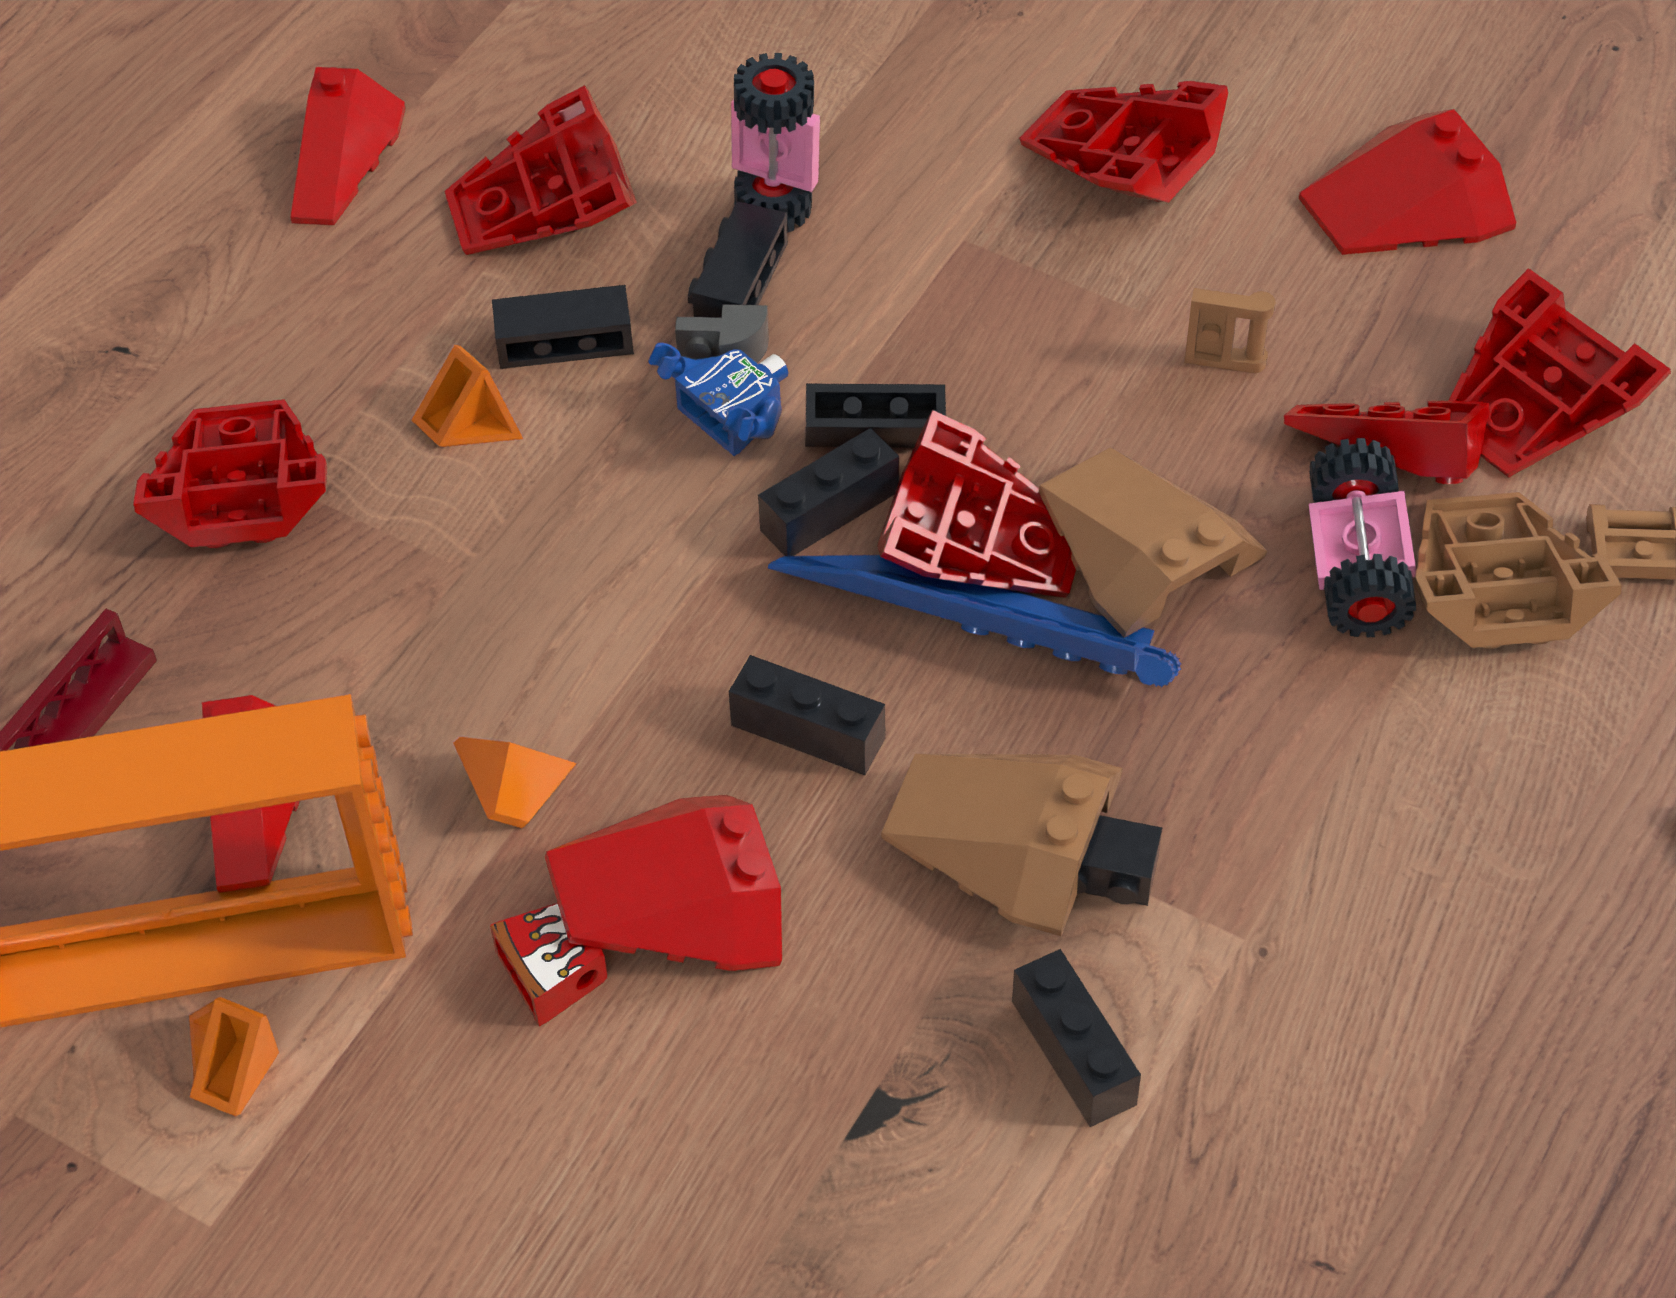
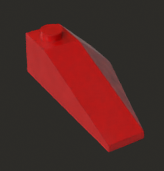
[290,67,406,225]
[1284,401,1489,484]
[202,695,300,893]

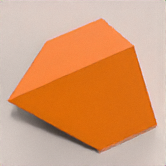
[411,345,523,447]
[453,737,577,828]
[189,997,279,1117]

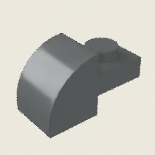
[675,305,769,363]

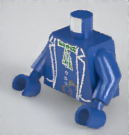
[648,343,789,456]

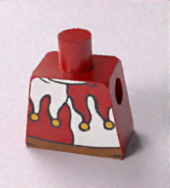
[490,903,608,1026]

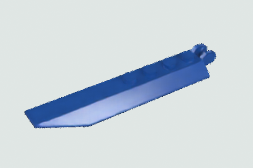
[768,555,1182,688]

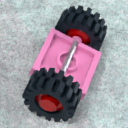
[731,53,820,233]
[1309,438,1416,637]

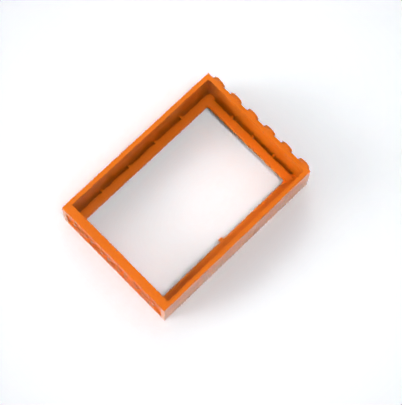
[0,694,413,1028]

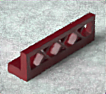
[0,608,157,752]

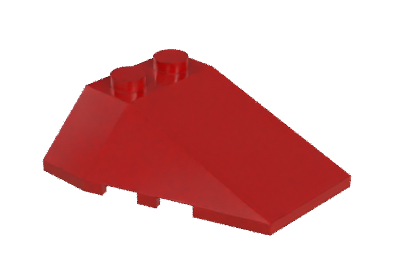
[1019,81,1229,203]
[444,85,637,255]
[1299,109,1516,255]
[1448,268,1671,478]
[133,399,327,548]
[877,410,1076,598]
[545,795,782,971]

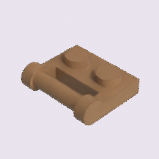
[1184,288,1276,373]
[1586,504,1676,580]

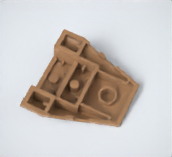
[1038,447,1267,638]
[1415,492,1622,649]
[881,754,1123,936]

